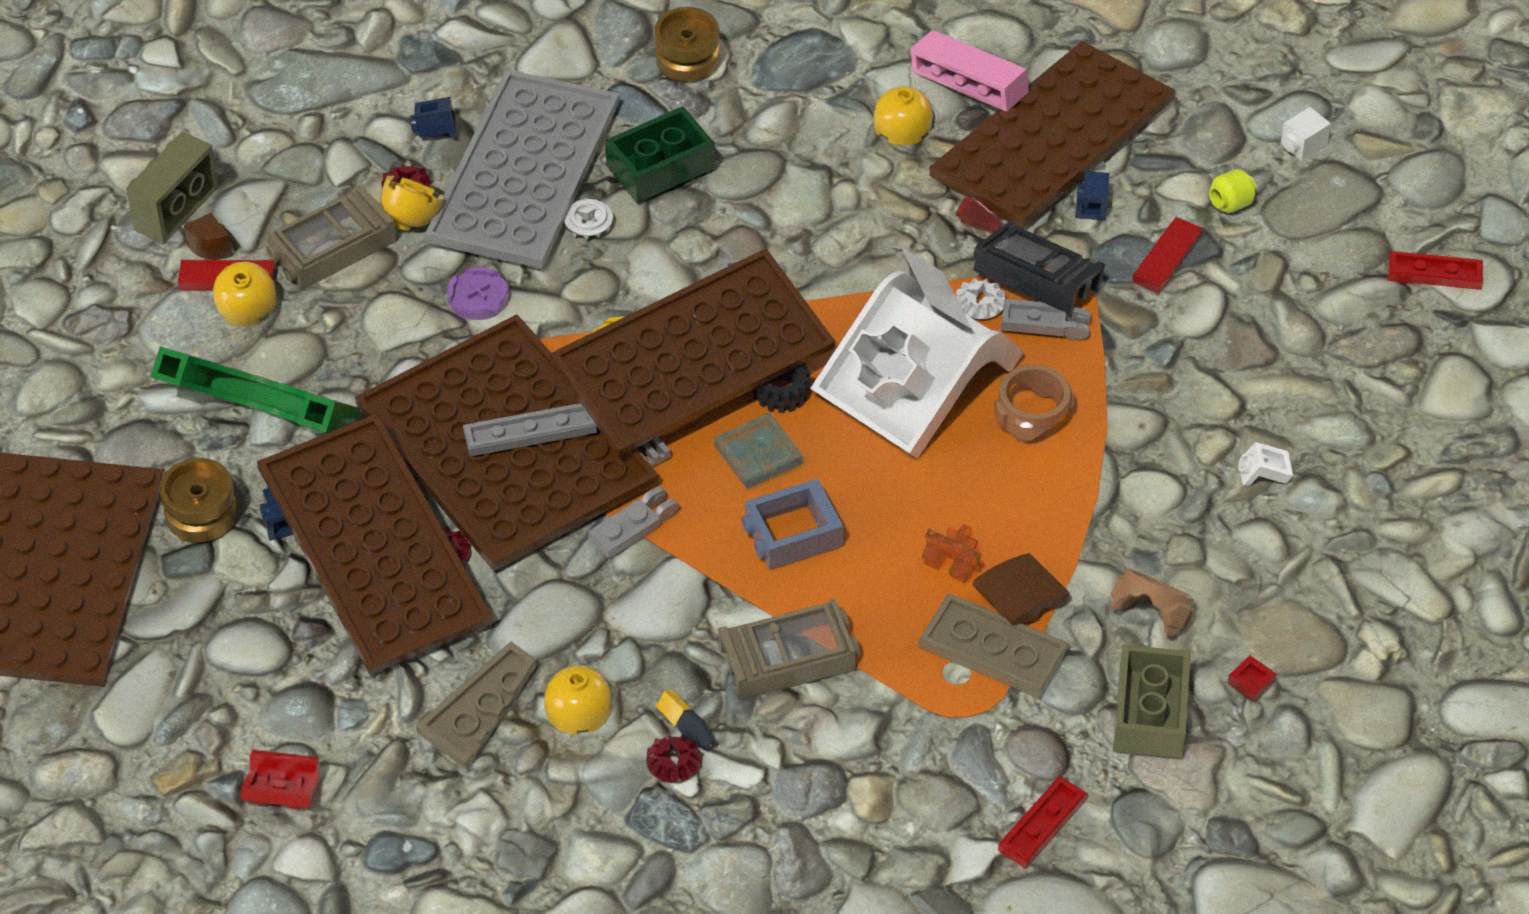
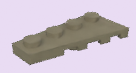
[416,641,536,770]

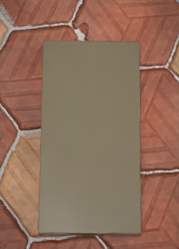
[918,593,1070,699]

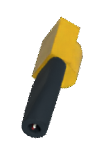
[656,690,716,751]

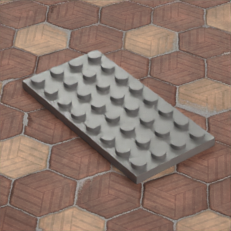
[425,69,619,269]

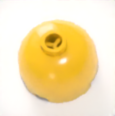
[873,86,933,146]
[381,175,444,231]
[213,262,277,326]
[544,665,612,735]

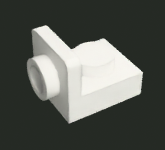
[1238,442,1293,486]

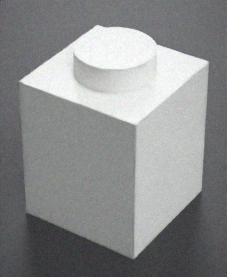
[1280,107,1331,161]

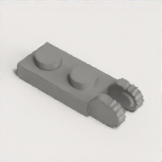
[1001,299,1091,340]
[588,486,679,558]

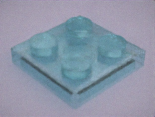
[714,412,803,489]

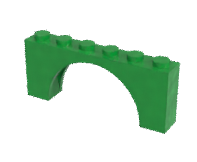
[150,346,361,433]

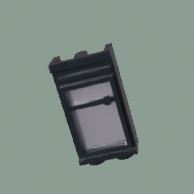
[973,221,1105,314]

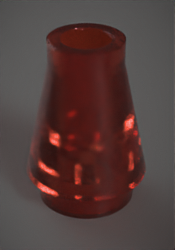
[956,195,1003,234]

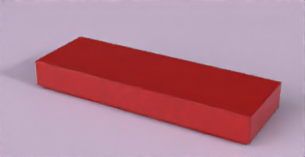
[1132,217,1203,294]
[1387,251,1483,290]
[178,260,275,290]
[998,776,1088,869]

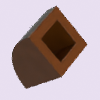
[184,212,233,260]

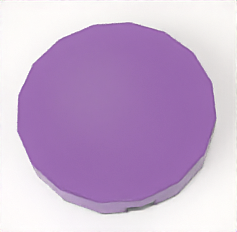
[447,267,509,320]

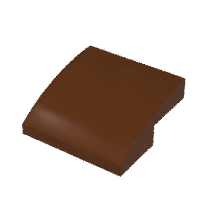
[972,553,1070,626]

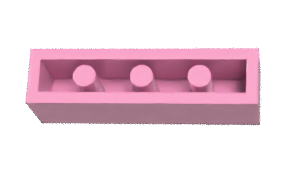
[911,30,1029,112]

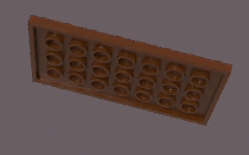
[929,41,1175,228]
[550,248,836,457]
[257,414,492,675]

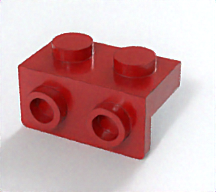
[241,750,319,809]

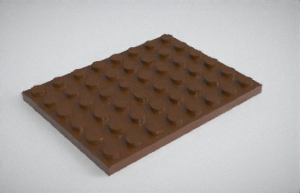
[355,314,659,572]
[0,452,165,687]

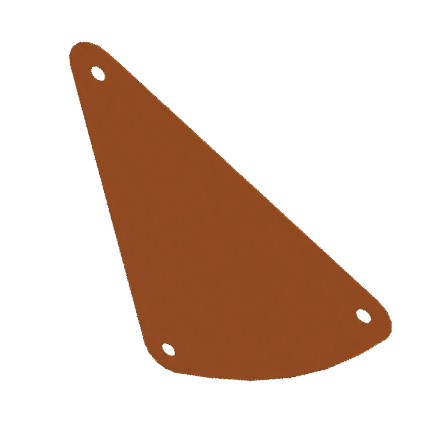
[540,270,1107,718]

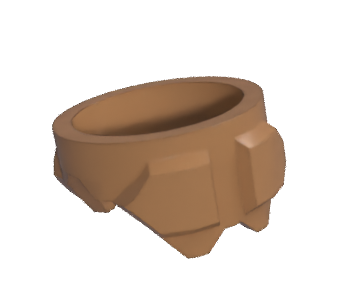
[994,365,1074,443]
[1110,568,1195,636]

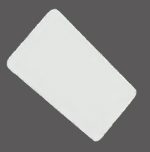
[902,248,971,328]

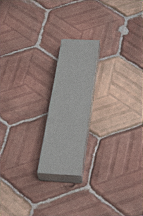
[463,403,597,456]

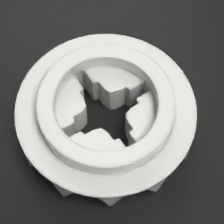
[564,199,613,240]
[956,278,1005,319]

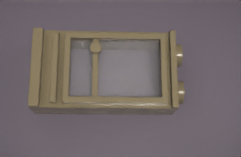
[266,184,397,290]
[718,598,860,700]

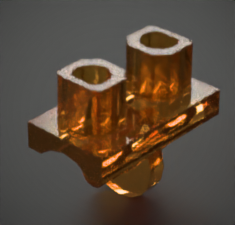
[921,524,985,583]

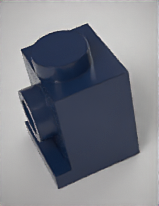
[410,97,457,138]
[1075,171,1110,221]
[259,488,293,541]

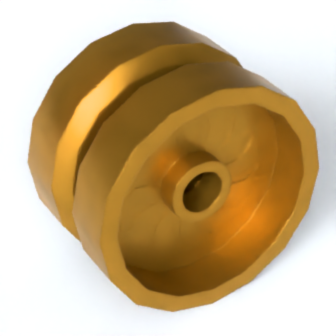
[655,7,720,82]
[160,458,237,543]

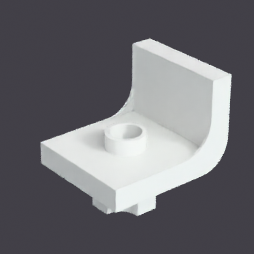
[810,270,1024,459]

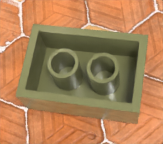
[126,131,219,245]
[1113,644,1191,759]

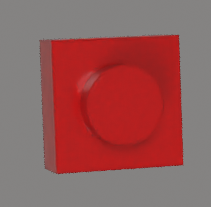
[1227,655,1277,702]

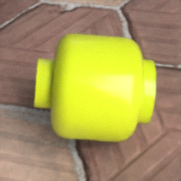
[1209,169,1256,213]

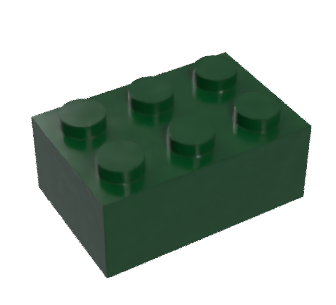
[605,106,715,203]

